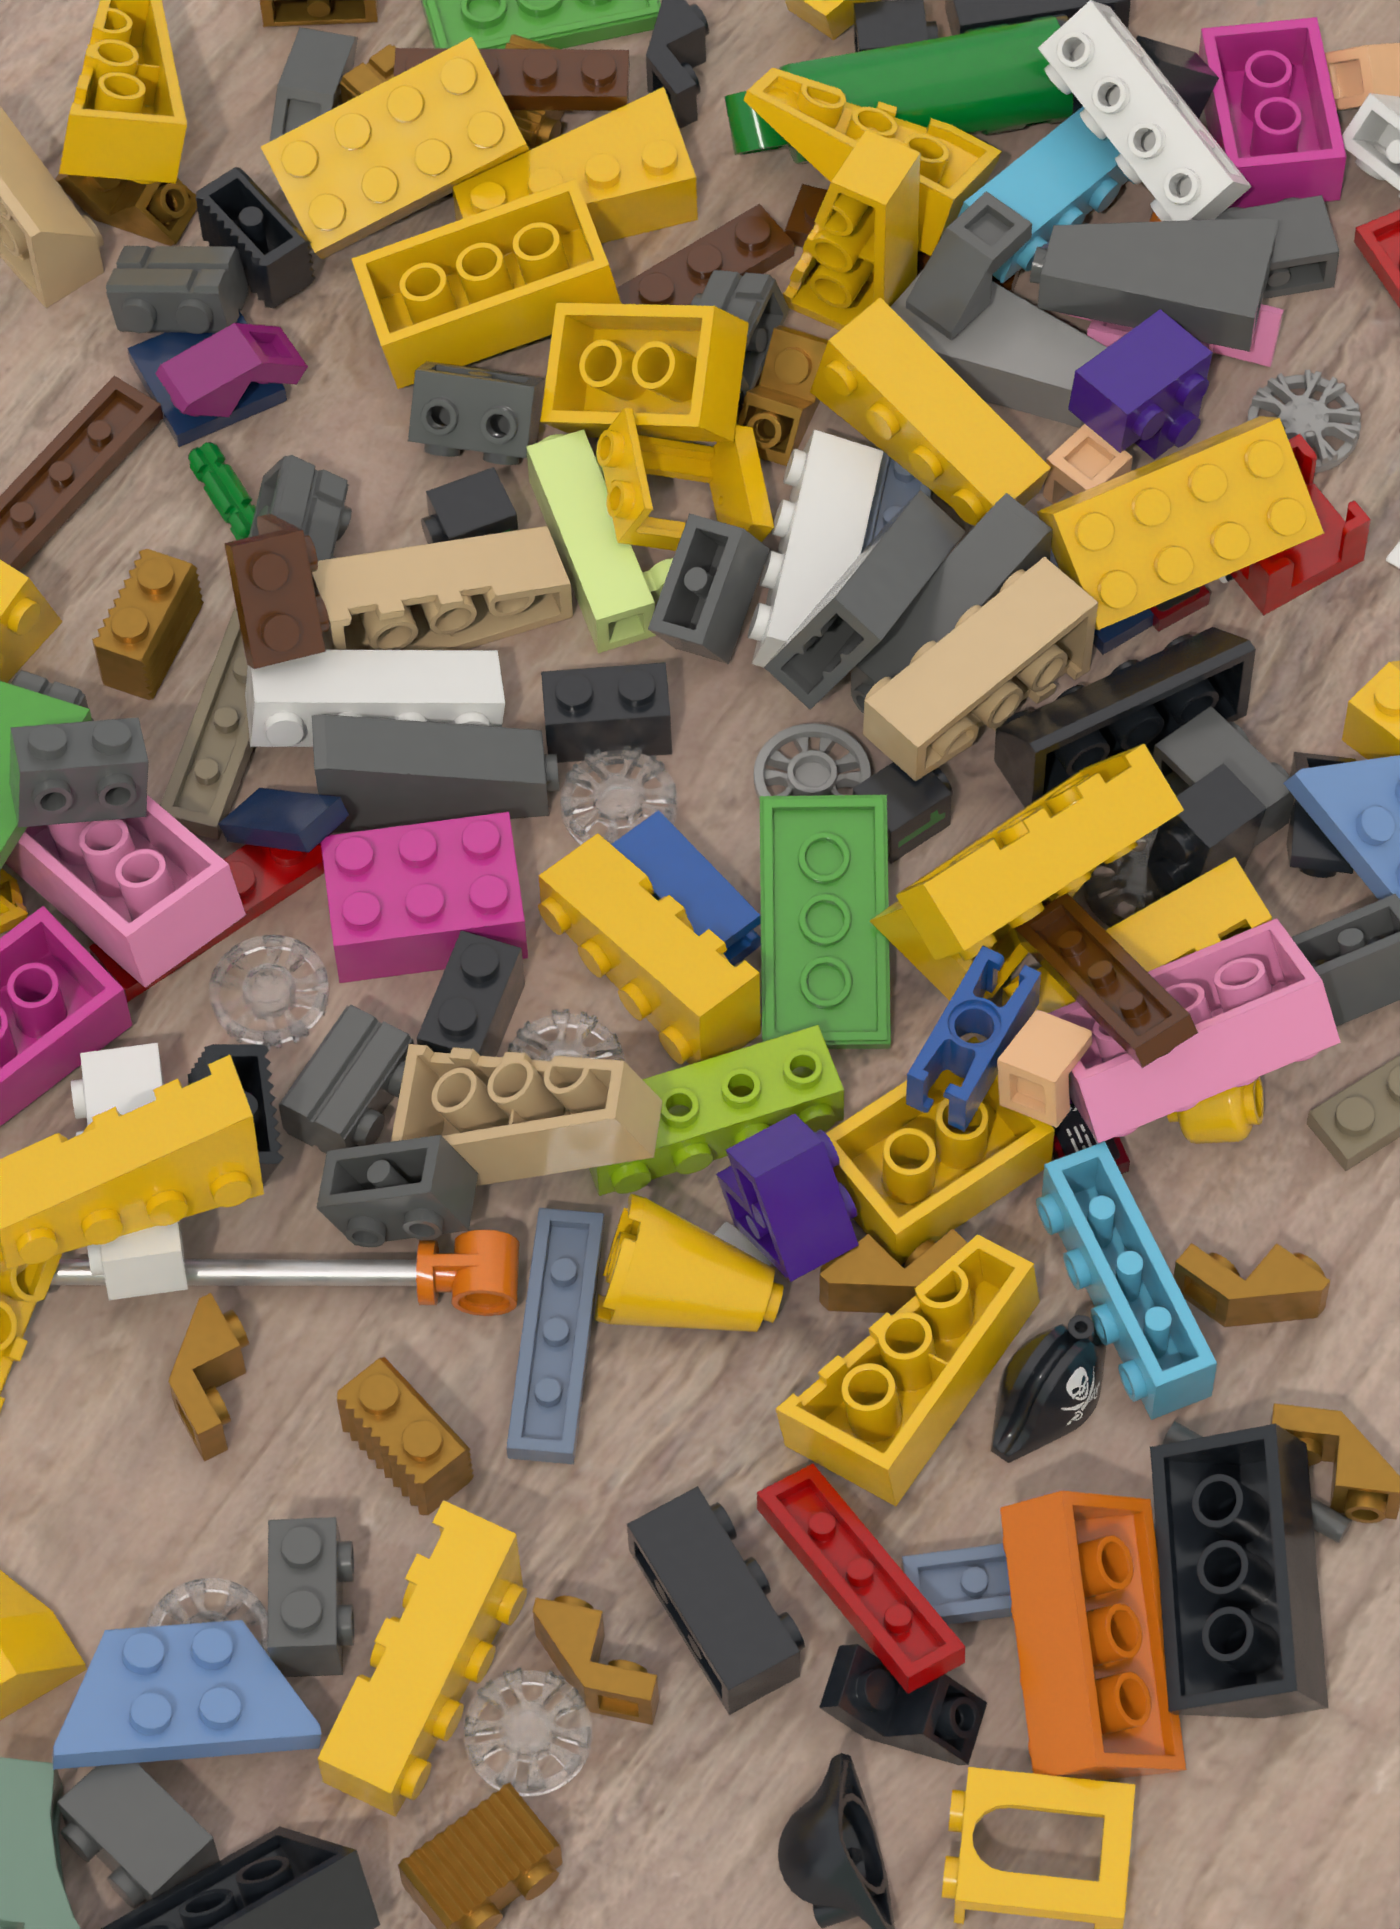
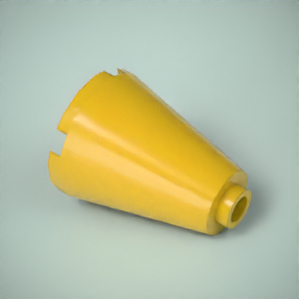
[594,1194,784,1332]

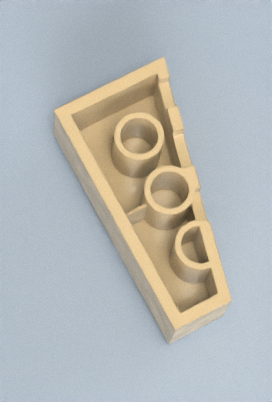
[311,526,573,650]
[863,557,1098,781]
[391,1044,662,1186]

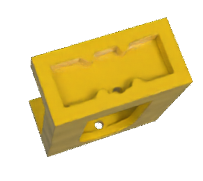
[596,407,774,551]
[942,1767,1136,1929]

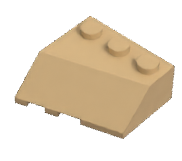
[0,106,104,308]

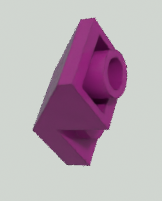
[155,323,308,417]

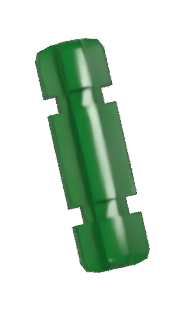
[188,442,256,540]

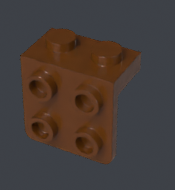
[224,514,329,669]

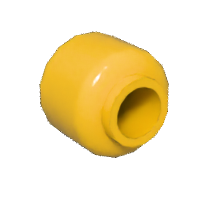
[1167,1077,1264,1144]

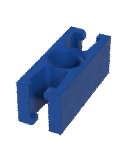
[611,810,761,966]
[906,946,1041,1132]

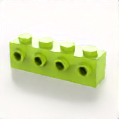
[589,1025,844,1196]

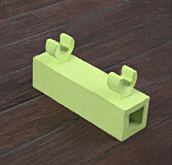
[526,429,673,653]

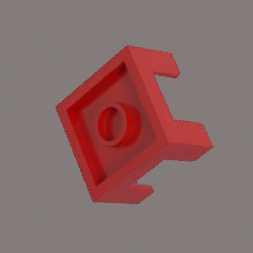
[1230,434,1371,615]

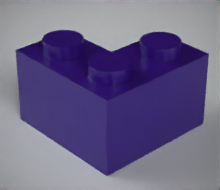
[1068,309,1213,460]
[716,1113,859,1282]

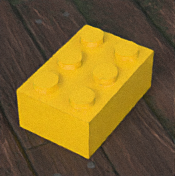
[540,303,749,442]
[826,1036,1055,1265]

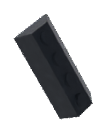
[994,627,1256,808]
[1150,1424,1328,1718]
[101,1826,380,1929]

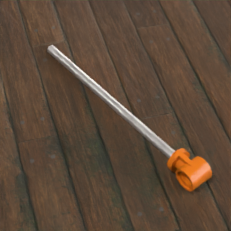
[50,1229,520,1316]

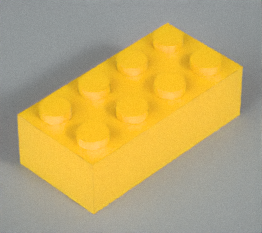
[261,37,530,259]
[352,178,622,389]
[1037,416,1324,630]

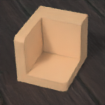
[1325,43,1400,111]
[1043,424,1133,504]
[997,1009,1092,1128]

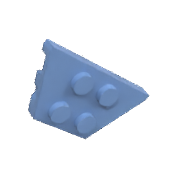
[1283,755,1400,900]
[52,1620,322,1769]

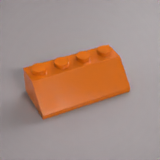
[1000,1490,1186,1780]

